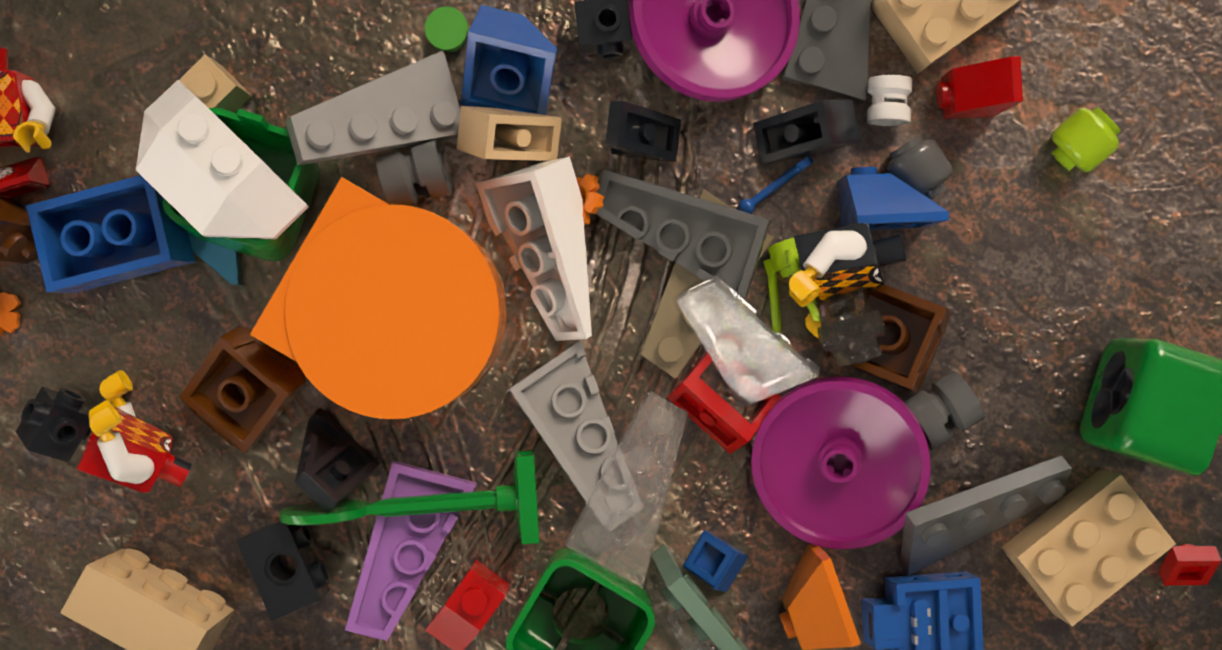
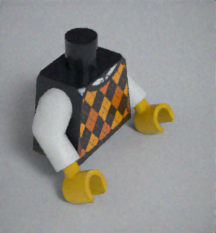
[789,223,907,342]

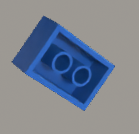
[26,175,195,293]

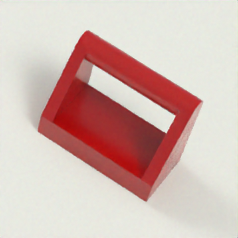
[667,340,781,454]

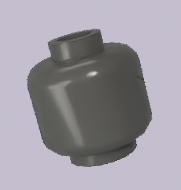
[887,136,953,199]

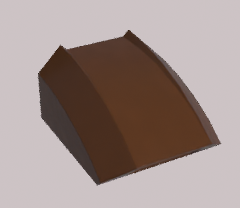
[825,284,950,393]
[179,326,306,455]

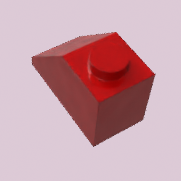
[936,56,1023,120]
[425,559,510,650]

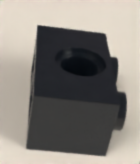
[236,519,330,621]

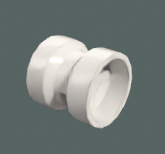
[867,75,913,126]

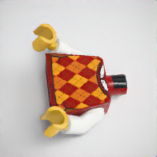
[0,47,55,153]
[77,370,192,493]

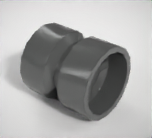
[376,139,452,206]
[903,371,985,451]

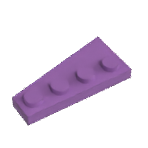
[345,461,477,641]

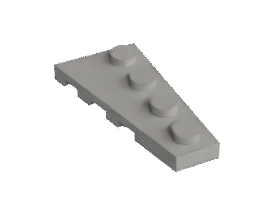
[286,50,460,166]
[508,340,643,533]

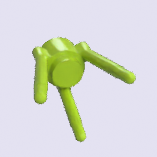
[763,237,821,347]

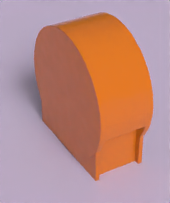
[250,177,507,419]

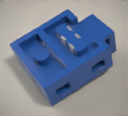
[861,571,984,650]

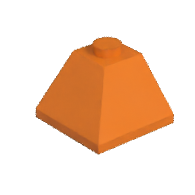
[779,543,861,650]

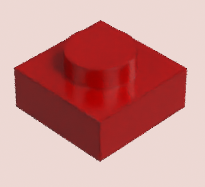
[1159,544,1222,586]

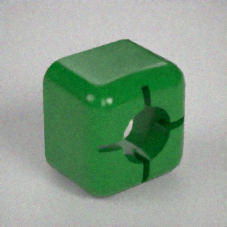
[506,547,655,650]

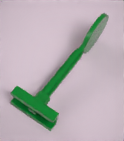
[279,450,539,545]

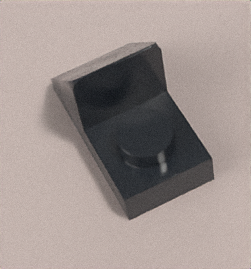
[605,101,681,162]

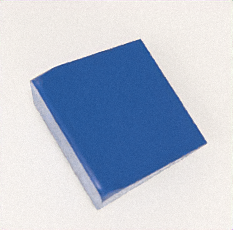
[682,530,748,592]

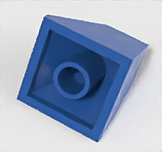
[461,5,557,115]
[838,167,949,230]

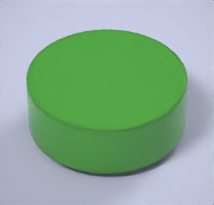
[425,6,469,53]

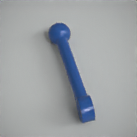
[738,155,814,214]

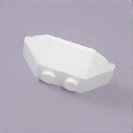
[136,80,309,239]

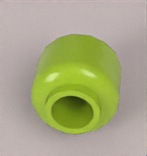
[1051,107,1121,172]

